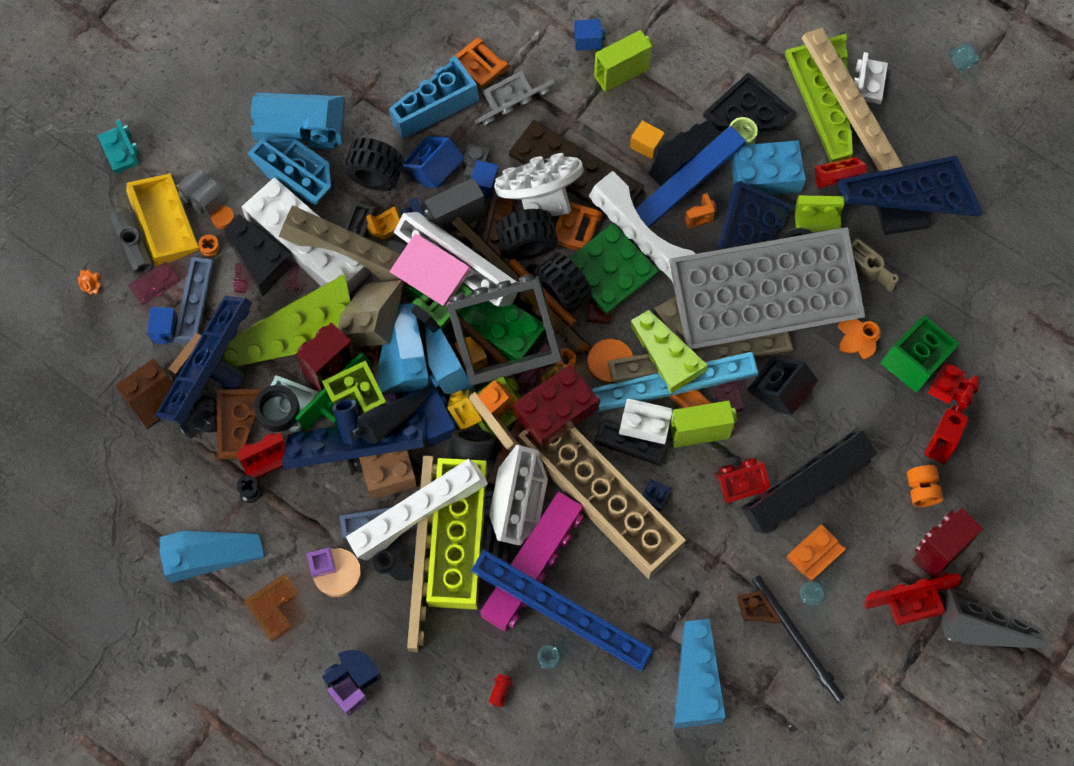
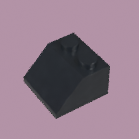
[747,356,818,415]

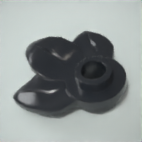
[180,396,217,439]
[373,536,415,581]

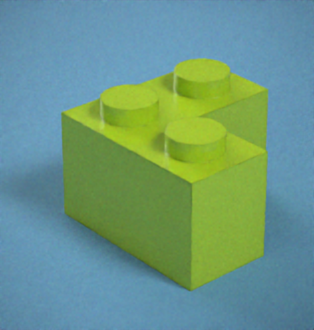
[322,360,386,413]

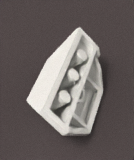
[489,445,548,545]

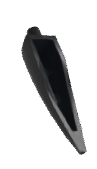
[350,385,434,444]

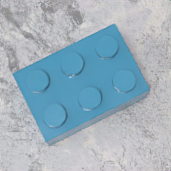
[730,140,805,195]

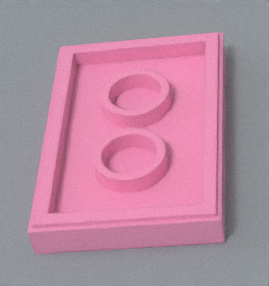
[390,233,471,308]

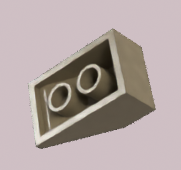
[338,280,404,347]

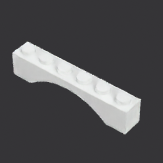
[589,171,695,283]
[346,459,488,561]

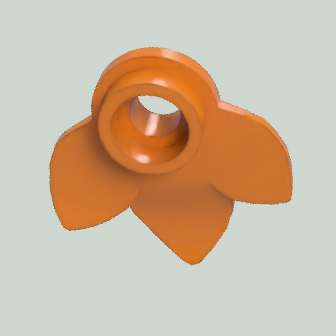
[838,319,881,359]

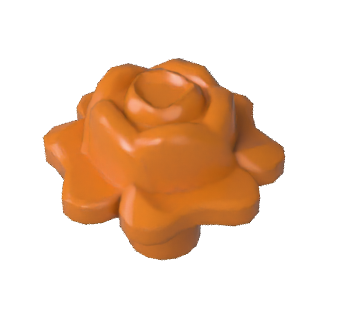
[77,269,102,295]

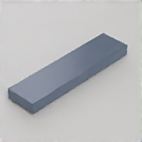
[173,257,215,344]

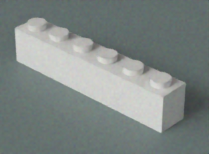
[394,212,518,307]

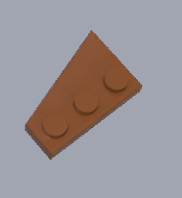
[217,389,263,459]

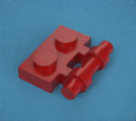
[928,362,980,409]

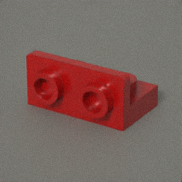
[814,157,867,188]
[714,458,771,503]

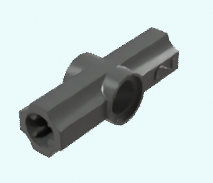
[109,208,153,274]

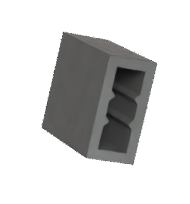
[423,178,485,234]

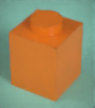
[477,380,517,417]

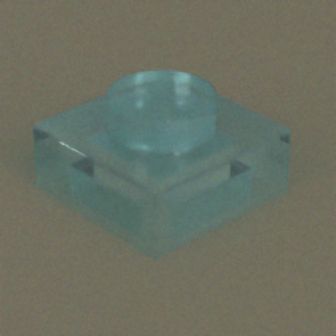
[948,42,980,71]

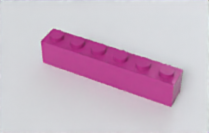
[480,491,584,632]

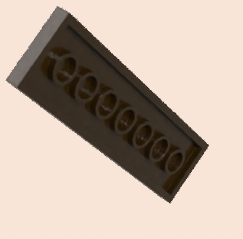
[452,216,592,355]

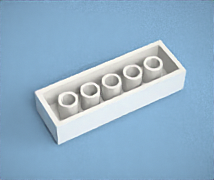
[242,177,372,294]

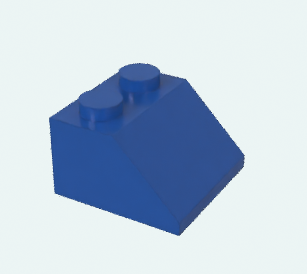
[402,136,465,188]

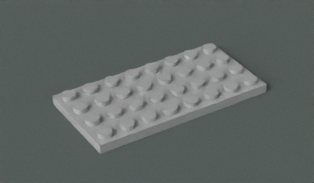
[669,227,865,349]

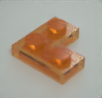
[244,573,299,642]

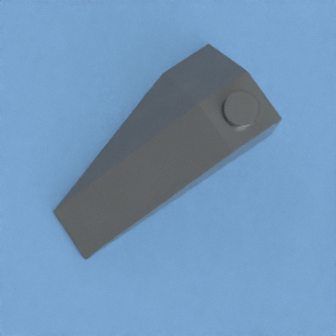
[941,587,1048,648]

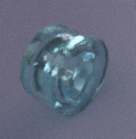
[537,645,559,670]

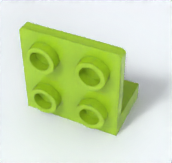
[795,195,844,233]

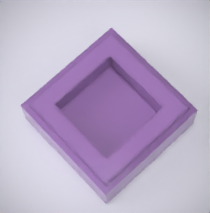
[306,547,336,578]

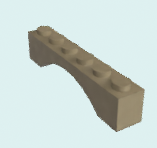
[278,205,409,293]

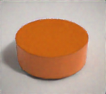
[211,206,235,229]

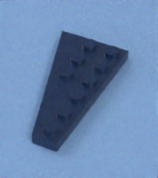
[837,156,983,217]
[716,181,795,250]

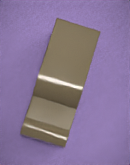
[851,238,899,292]

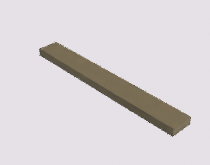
[608,332,793,384]

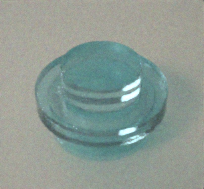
[799,581,824,606]

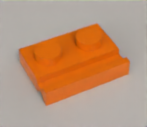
[786,524,846,582]

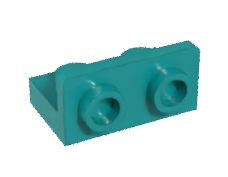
[97,119,141,175]

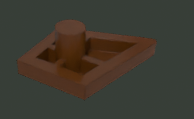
[737,590,781,623]

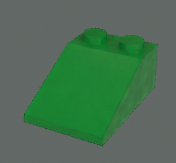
[880,315,960,393]

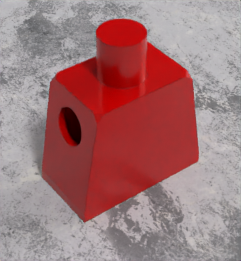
[923,405,969,465]

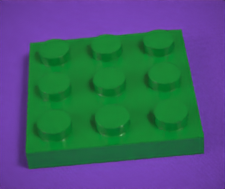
[569,223,658,316]

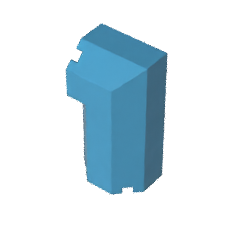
[251,93,346,150]

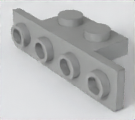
[474,71,555,125]

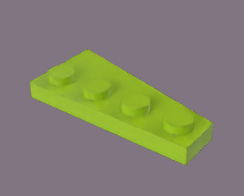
[631,310,708,394]

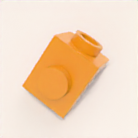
[366,206,402,240]

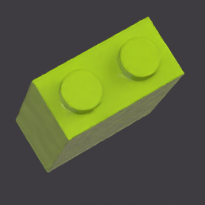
[594,30,653,92]
[670,401,737,448]

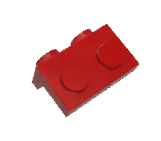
[236,432,286,479]

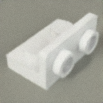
[854,52,888,104]
[619,399,673,444]

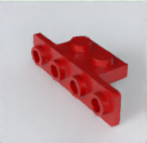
[864,573,962,626]

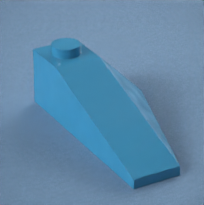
[377,303,428,395]
[425,304,476,394]
[160,531,265,583]

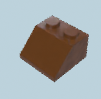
[115,358,173,430]

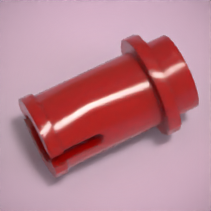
[488,674,513,708]

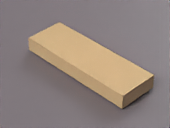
[469,392,520,451]

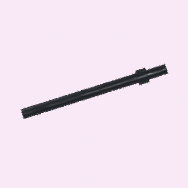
[752,575,845,703]

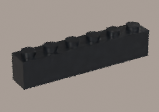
[741,430,877,534]

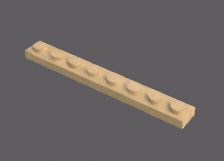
[802,28,903,171]
[407,456,437,652]

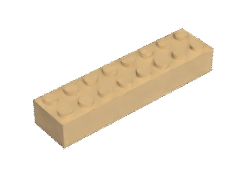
[518,427,686,579]

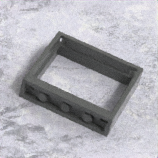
[446,274,562,386]

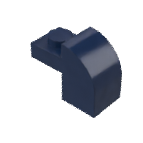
[322,650,382,691]

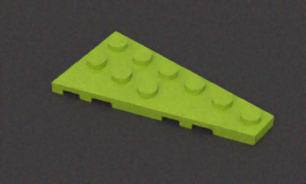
[785,34,853,163]
[221,273,351,366]

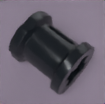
[237,475,261,503]

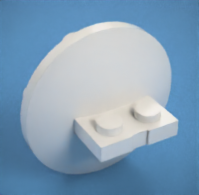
[494,153,584,216]

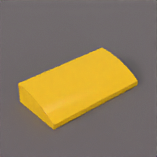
[126,173,199,267]

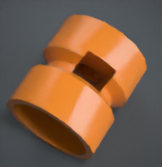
[906,465,944,507]

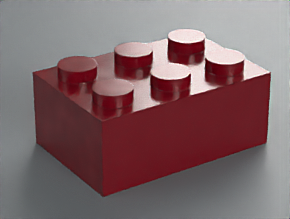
[296,322,355,393]
[513,364,600,450]
[912,507,983,579]

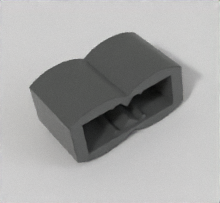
[176,168,229,216]

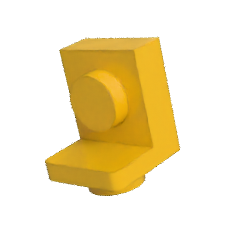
[447,389,483,429]

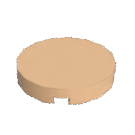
[313,548,361,597]

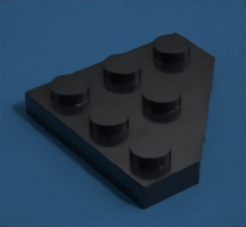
[703,72,797,131]

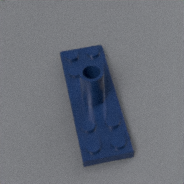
[155,296,252,425]
[282,399,428,469]

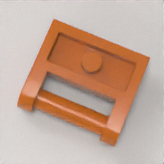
[456,37,510,90]
[555,202,603,251]

